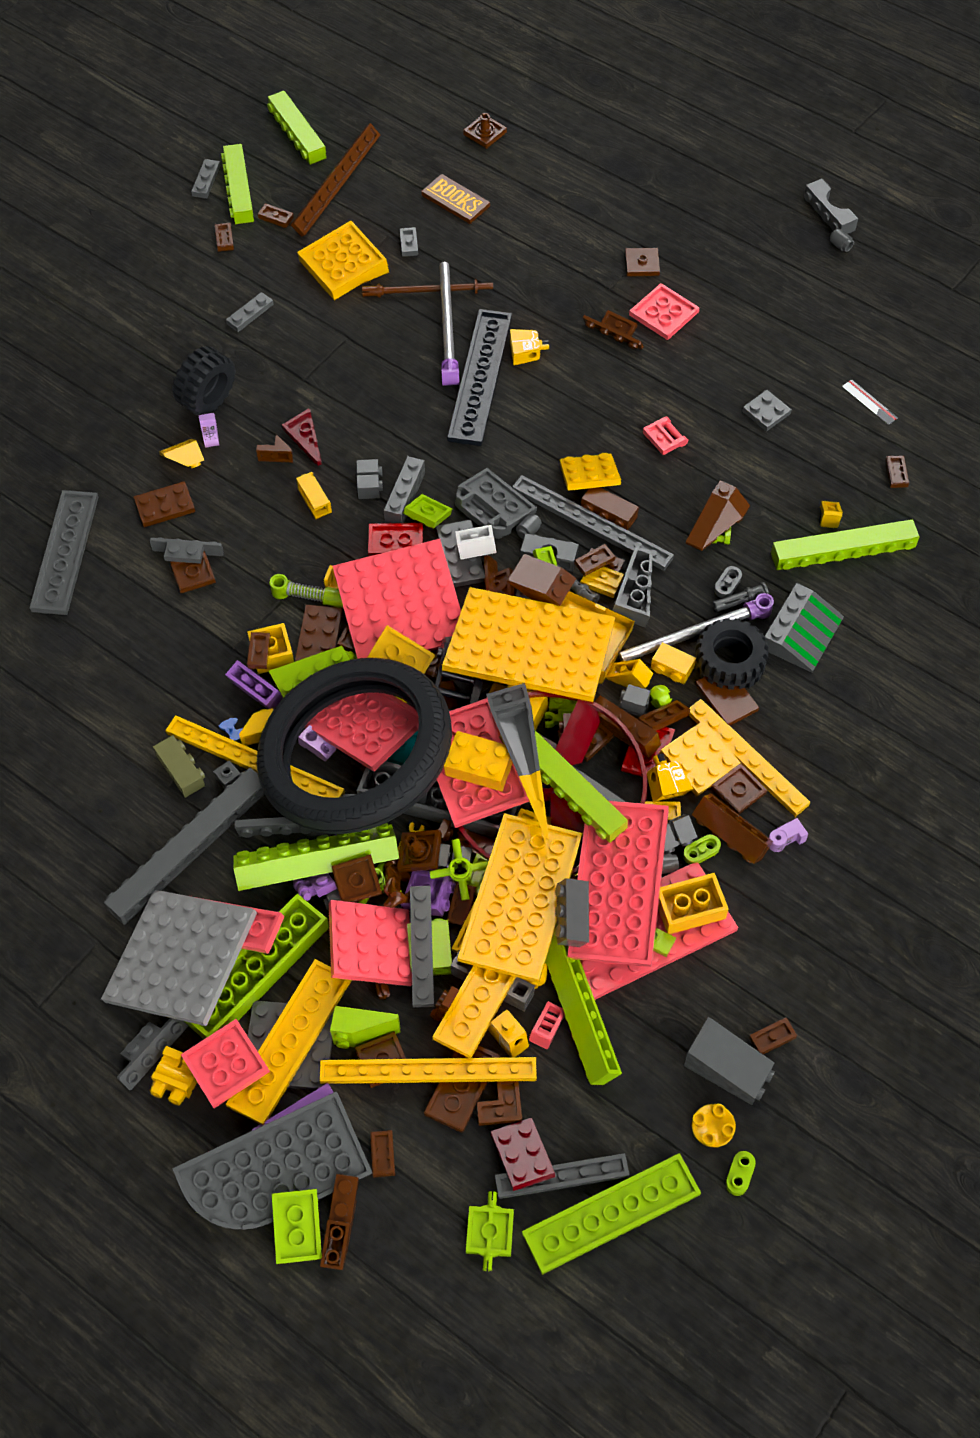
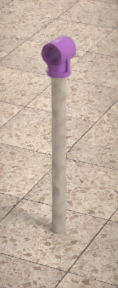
[439,262,459,386]
[619,593,774,662]

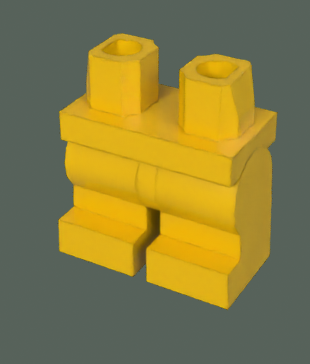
[150,1046,197,1106]

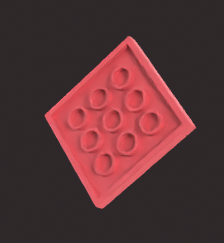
[328,900,412,986]

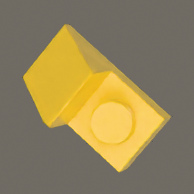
[820,501,843,528]

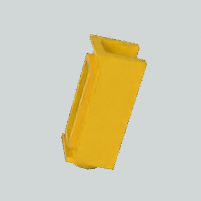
[296,472,332,519]

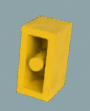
[651,642,696,684]

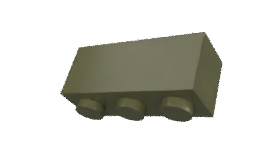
[153,735,205,798]

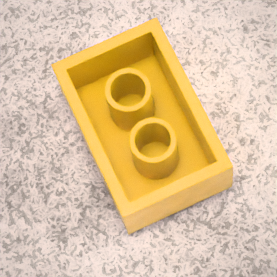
[444,731,513,792]
[658,873,729,934]

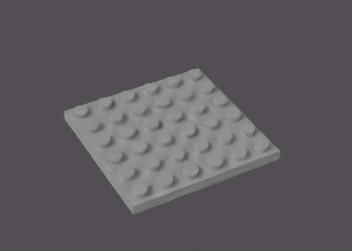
[101,890,257,1026]

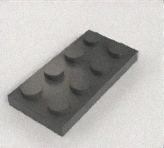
[436,520,485,587]

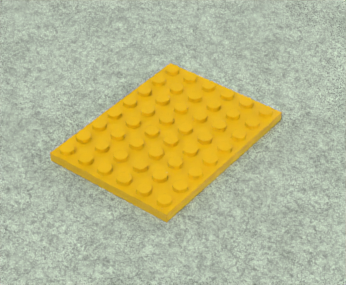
[442,587,615,702]

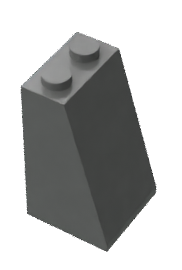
[684,1017,775,1105]

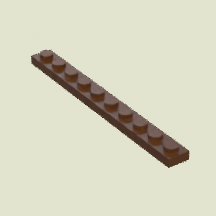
[291,123,380,237]

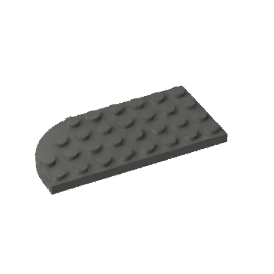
[172,1091,372,1230]

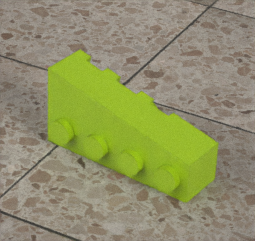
[269,646,351,698]

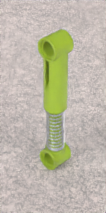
[270,574,343,608]

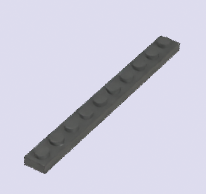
[512,475,674,571]

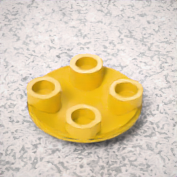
[692,1103,736,1147]

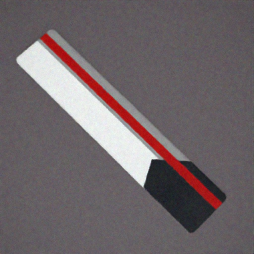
[842,380,898,424]

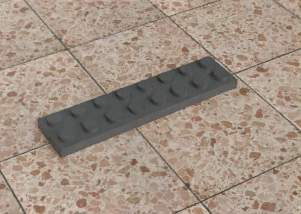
[30,490,99,615]

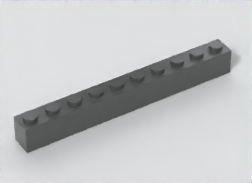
[104,767,265,925]

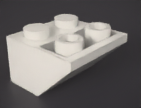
[455,525,497,559]

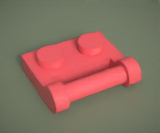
[643,416,688,455]

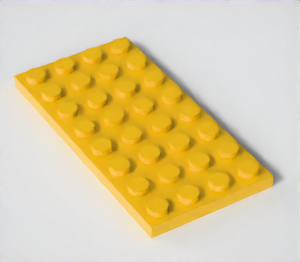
[457,813,582,983]

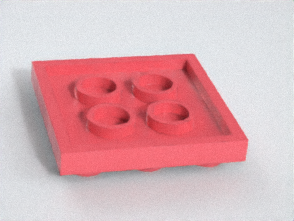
[629,283,699,340]
[181,1019,270,1108]

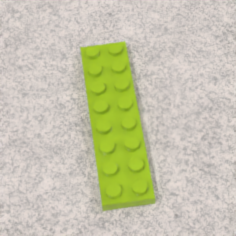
[522,1153,701,1275]

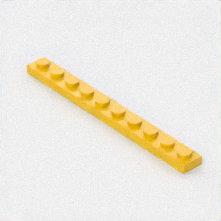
[166,715,345,798]
[320,1057,537,1084]

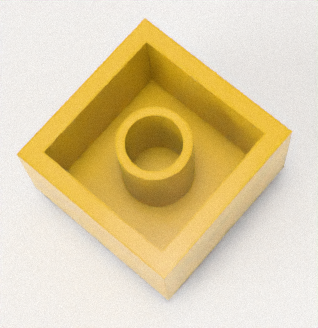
[248,623,294,674]

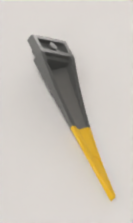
[486,683,549,840]

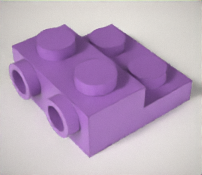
[401,871,456,917]

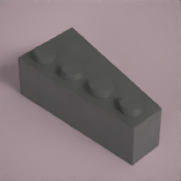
[612,546,653,628]

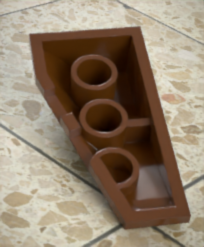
[686,480,750,551]

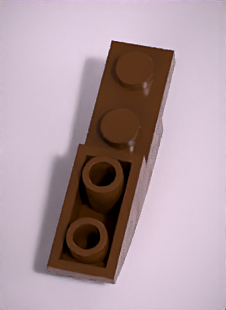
[320,1174,359,1270]

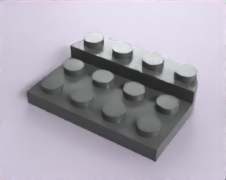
[455,468,537,539]

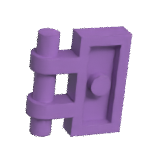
[293,873,337,901]

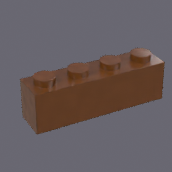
[594,695,661,759]
[692,794,773,864]

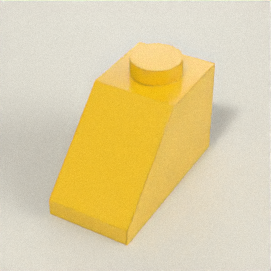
[606,659,653,688]
[239,708,273,746]

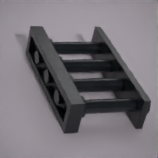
[433,642,483,711]

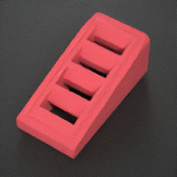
[529,1001,565,1049]

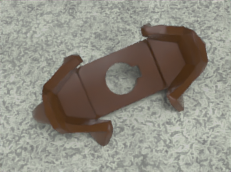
[383,859,411,908]

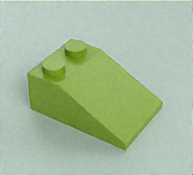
[330,1006,400,1049]

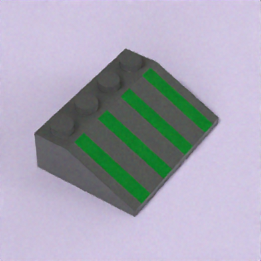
[765,583,844,673]

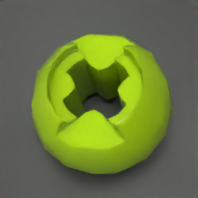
[650,685,672,708]

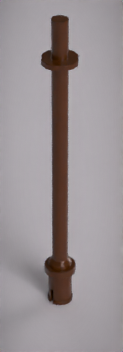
[362,279,493,297]

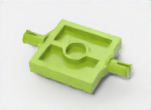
[466,1191,514,1271]

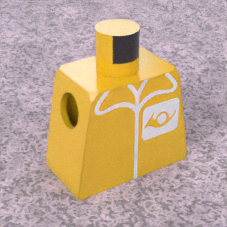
[510,329,549,365]
[647,753,693,802]
[487,1010,529,1058]

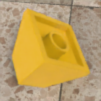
[159,439,204,468]

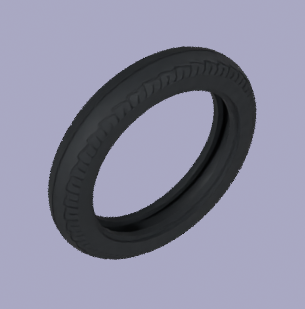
[257,658,452,834]

